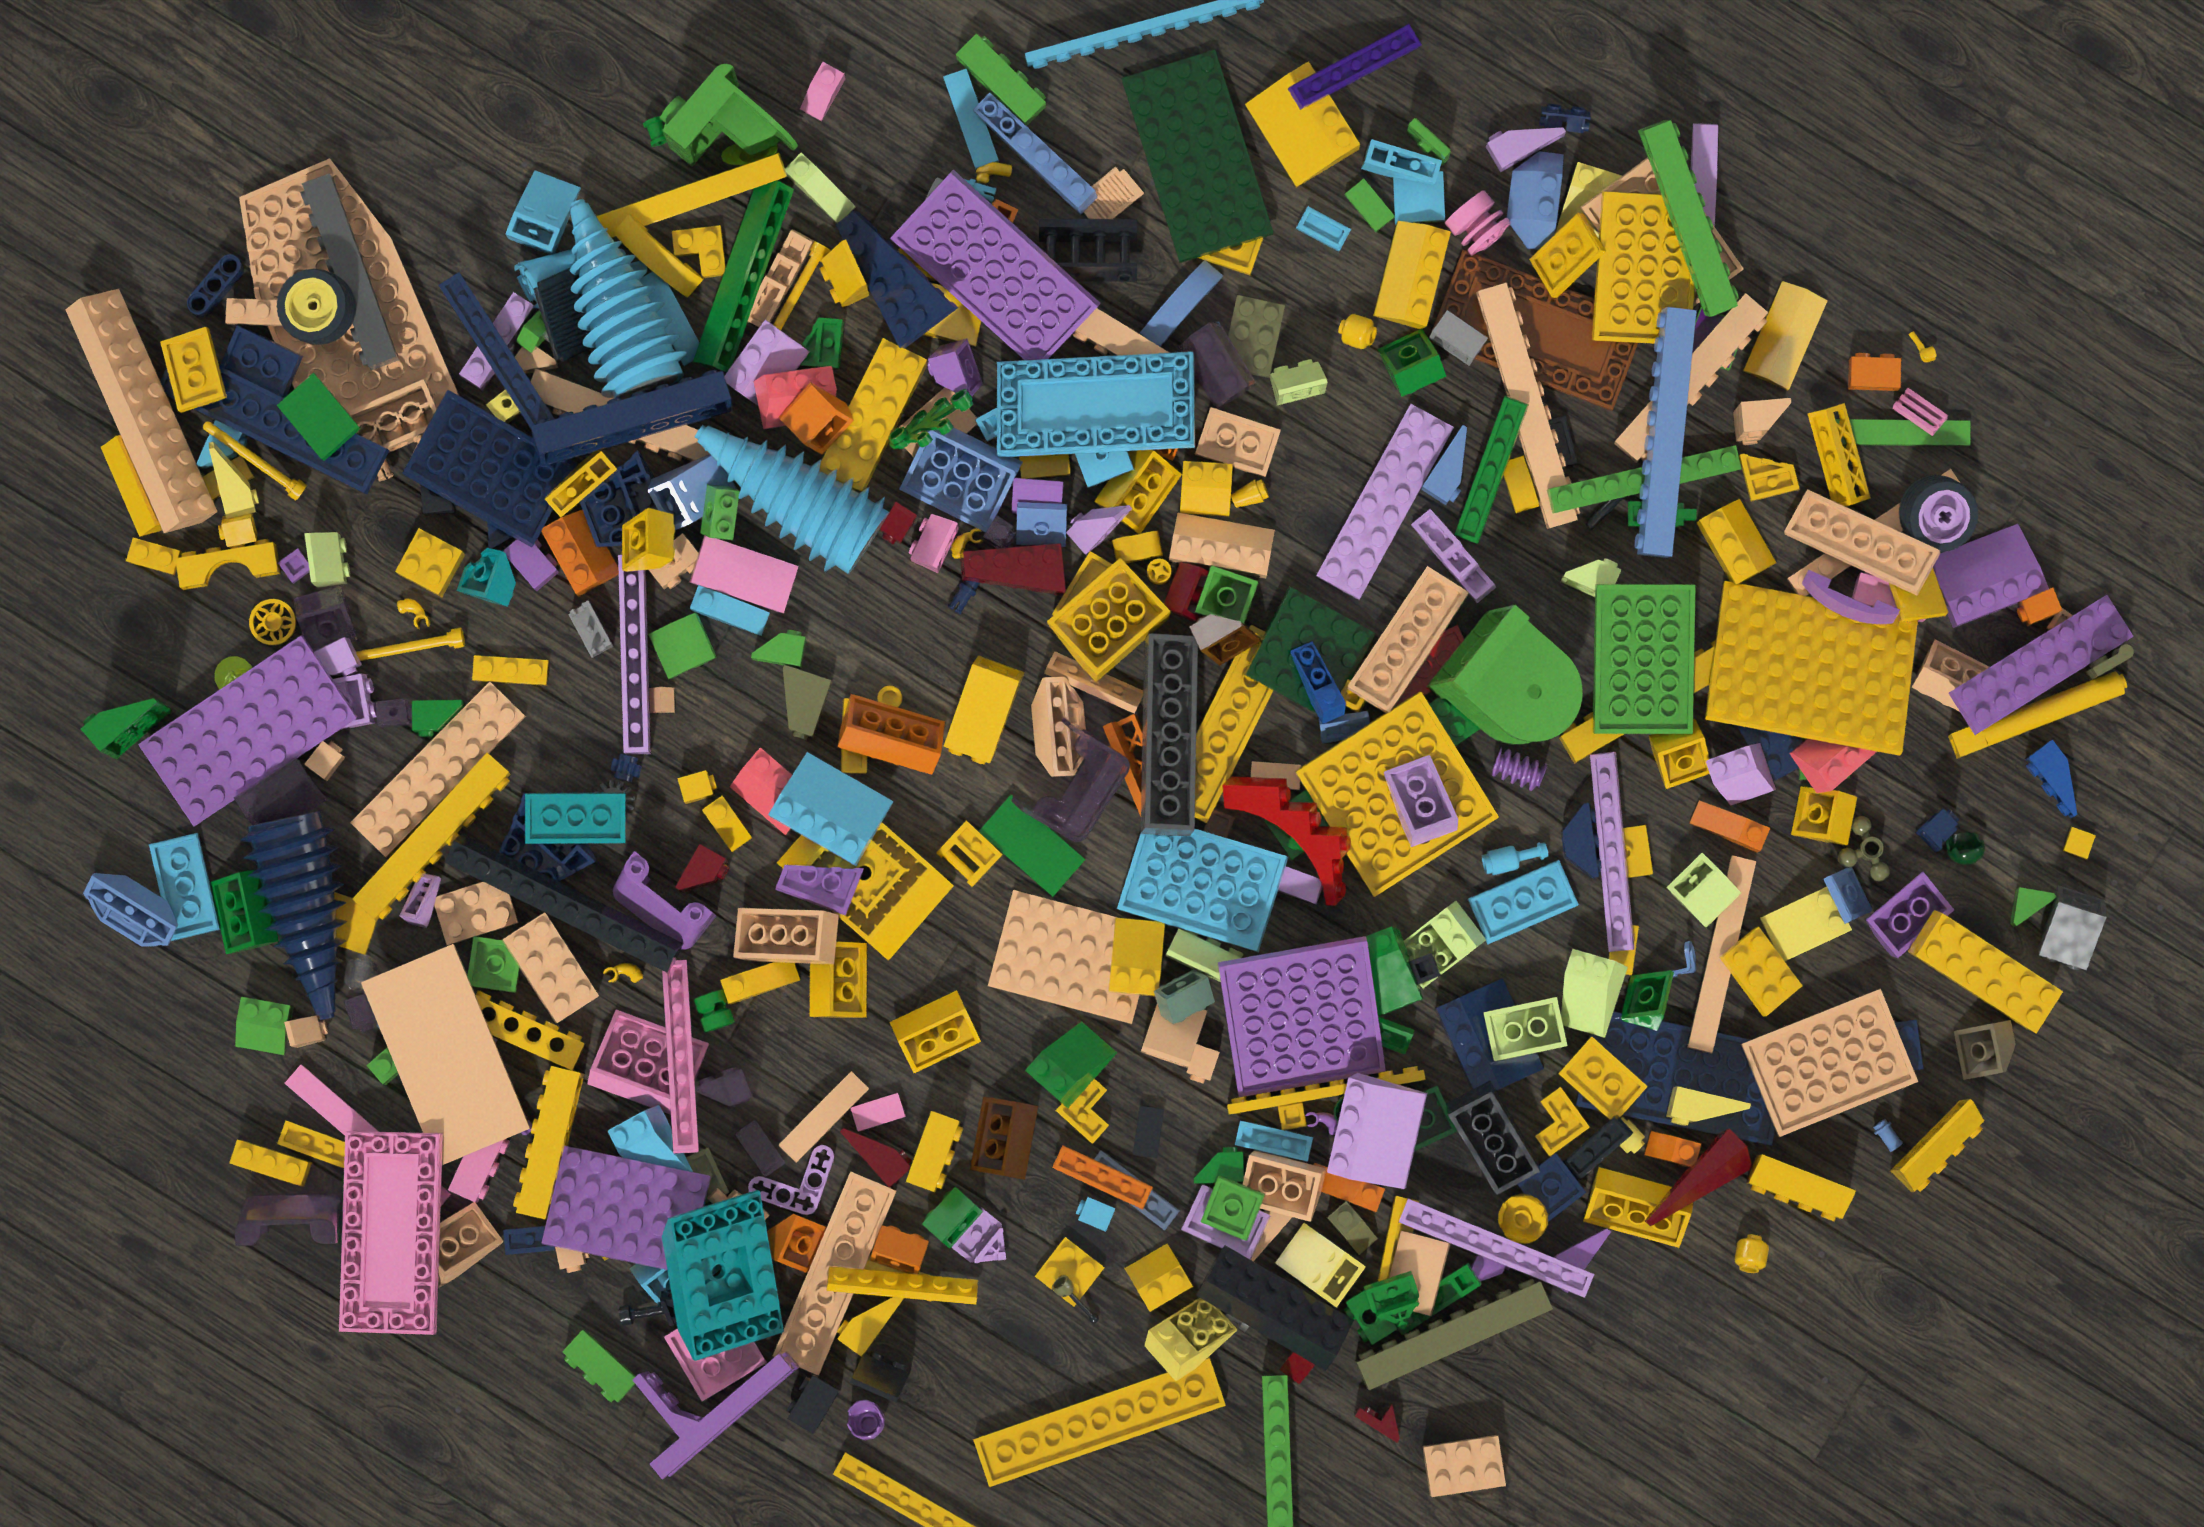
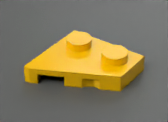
[1739,454,1799,501]

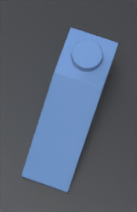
[1421,425,1467,505]

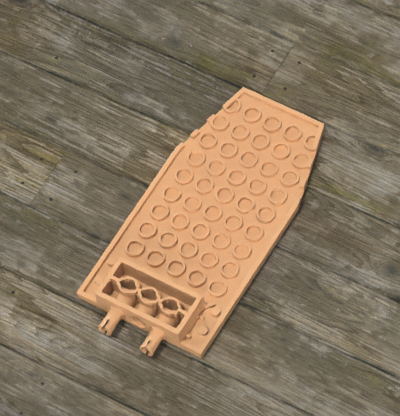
[239,158,459,481]

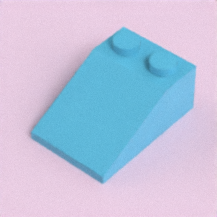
[608,1105,693,1172]

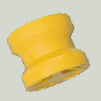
[1147,558,1171,585]

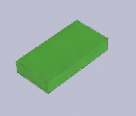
[1345,179,1395,233]

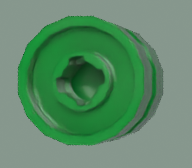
[694,989,735,1033]

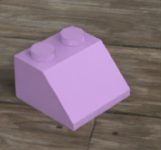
[1706,743,1776,806]

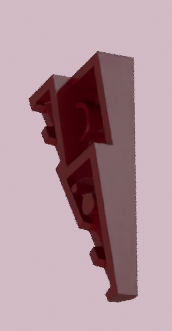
[1645,1128,1753,1226]

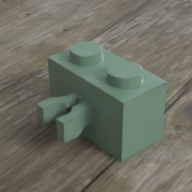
[1154,969,1215,1024]

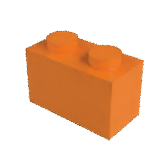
[1848,353,1901,391]
[870,1225,929,1274]

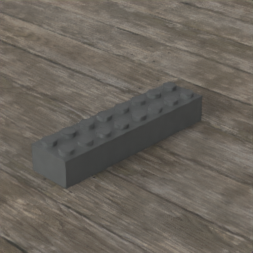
[1141,634,1198,836]

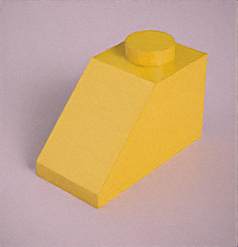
[702,796,752,852]

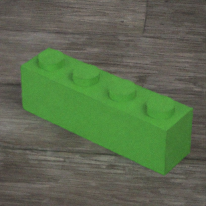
[956,34,1046,126]

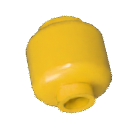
[1338,314,1377,349]
[1735,1234,1769,1273]

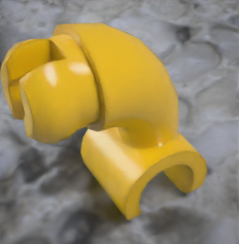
[950,528,983,559]
[397,598,430,630]
[603,963,643,983]

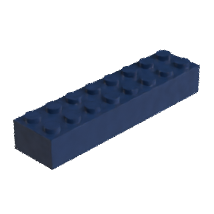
[531,370,732,467]

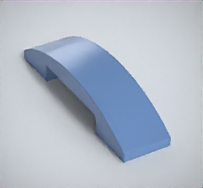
[1140,260,1223,347]

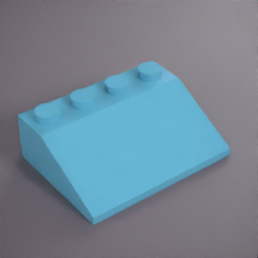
[768,752,893,866]

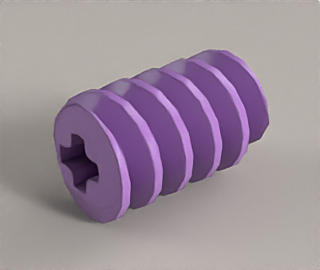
[1492,747,1548,791]

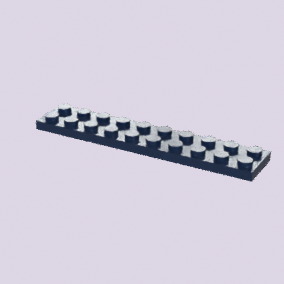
[160,366,390,494]

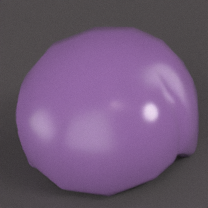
[847,1400,885,1440]

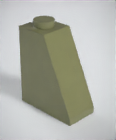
[783,665,832,741]

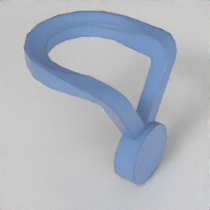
[1673,941,1696,977]

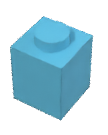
[1076,1197,1115,1232]

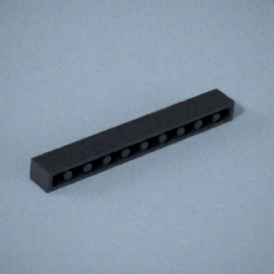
[445,834,684,972]

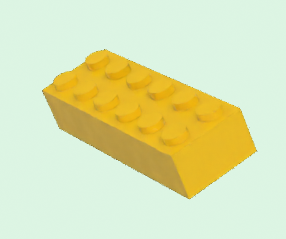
[820,338,928,493]
[1908,910,2063,1034]
[513,1066,585,1219]

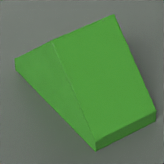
[2010,887,2057,927]

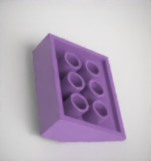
[1933,524,2049,628]

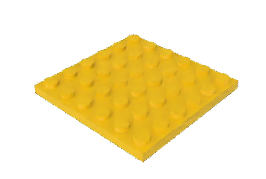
[1295,692,1499,897]

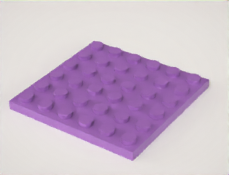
[1218,936,1386,1097]

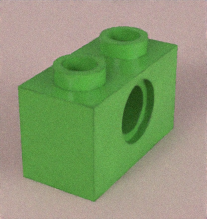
[700,484,740,540]

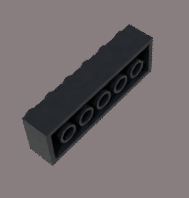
[1196,1245,1354,1371]

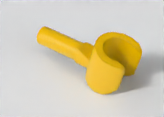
[1909,331,1936,362]

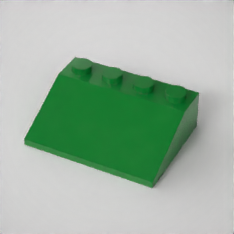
[81,698,173,759]

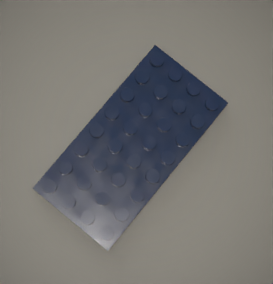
[1576,1012,1775,1146]

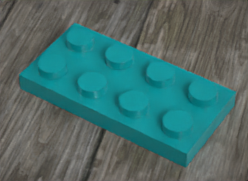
[525,793,625,844]

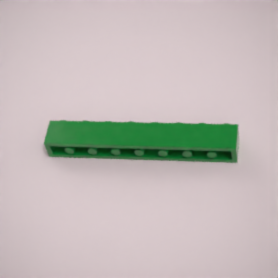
[693,180,794,373]

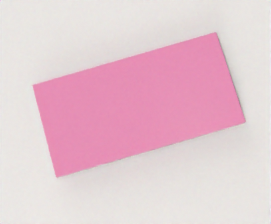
[339,1131,443,1335]

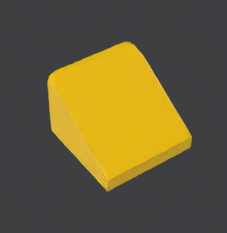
[1341,679,1366,712]

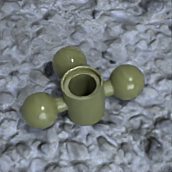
[1838,816,1890,882]

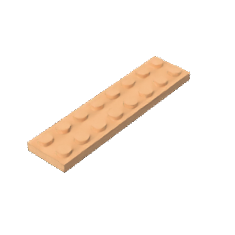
[350,682,526,858]
[773,1172,897,1376]

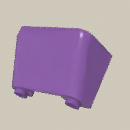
[613,851,717,950]

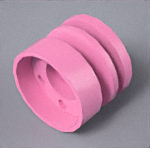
[1445,190,1511,256]

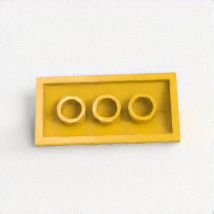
[1743,281,1827,390]

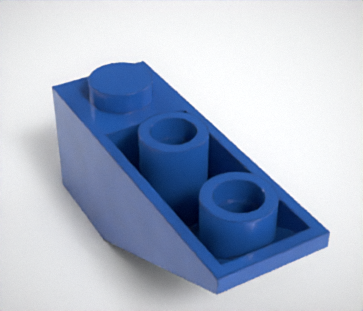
[1290,641,1346,724]
[2025,740,2077,818]

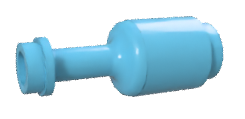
[1482,842,1548,875]

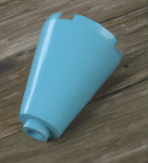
[514,249,578,309]

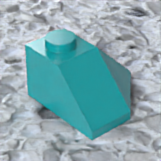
[457,548,516,607]

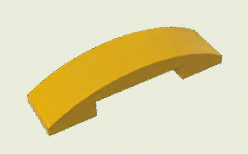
[613,214,704,298]

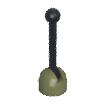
[1052,1275,1099,1323]

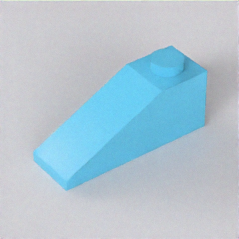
[1361,139,1442,185]
[690,585,770,636]

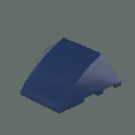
[580,451,658,547]
[499,793,596,881]

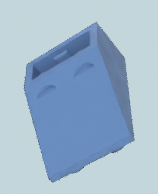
[648,454,738,530]

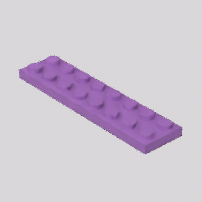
[1948,595,2133,735]

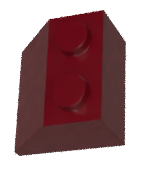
[1164,562,1209,622]
[675,844,730,892]

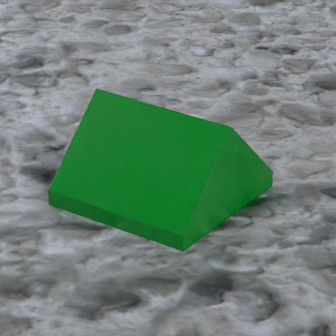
[1621,970,1674,1031]

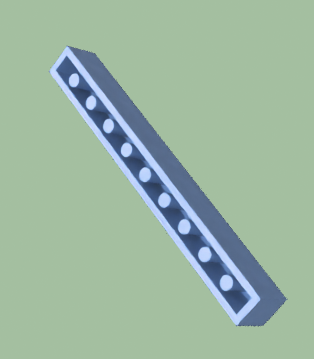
[1635,307,1696,558]

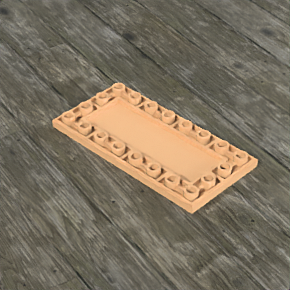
[361,944,530,1165]

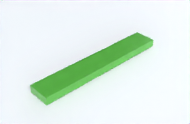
[1835,419,1970,446]

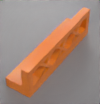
[1103,714,1143,816]

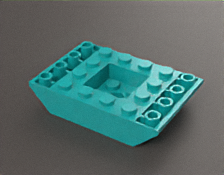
[662,1190,784,1361]

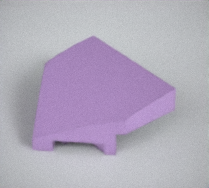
[952,1207,1006,1263]

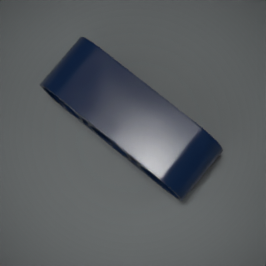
[187,254,244,318]

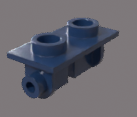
[1539,104,1591,133]

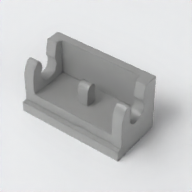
[1429,310,1488,366]
[568,601,614,658]

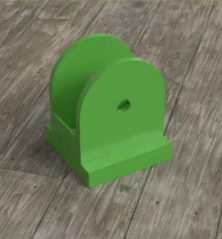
[1426,605,1583,744]

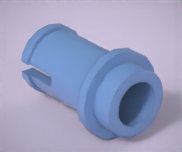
[1873,1119,1903,1152]

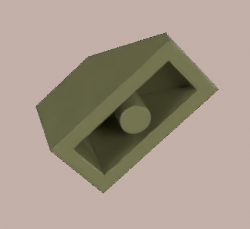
[1326,1201,1378,1255]

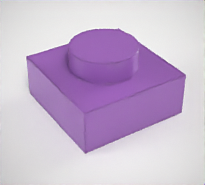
[278,549,310,584]

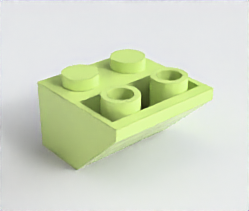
[1667,853,1741,927]

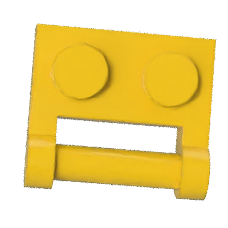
[936,820,1003,887]

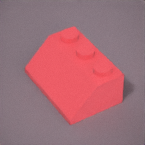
[753,366,837,429]
[1789,738,1877,793]
[730,748,792,835]

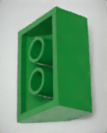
[210,870,279,954]

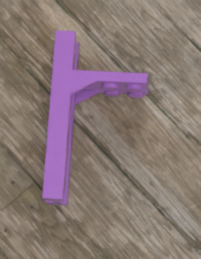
[632,1352,799,1479]

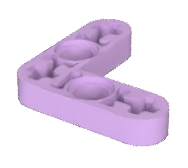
[748,1145,834,1215]

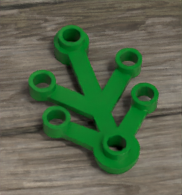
[888,389,973,449]

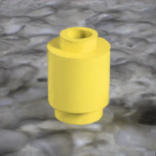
[1620,1116,1645,1154]

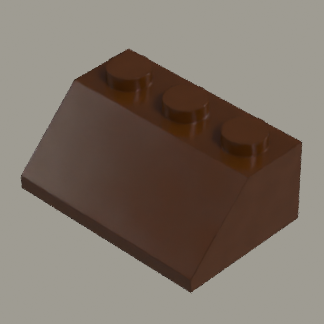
[970,1097,1038,1180]

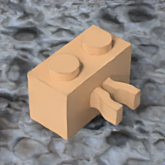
[648,533,699,589]

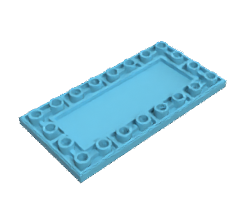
[997,352,1195,457]

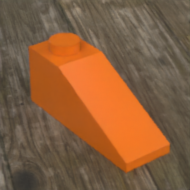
[1689,800,1770,853]
[1313,1163,1385,1212]

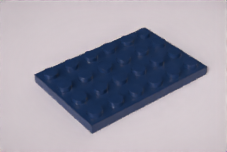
[402,390,577,548]

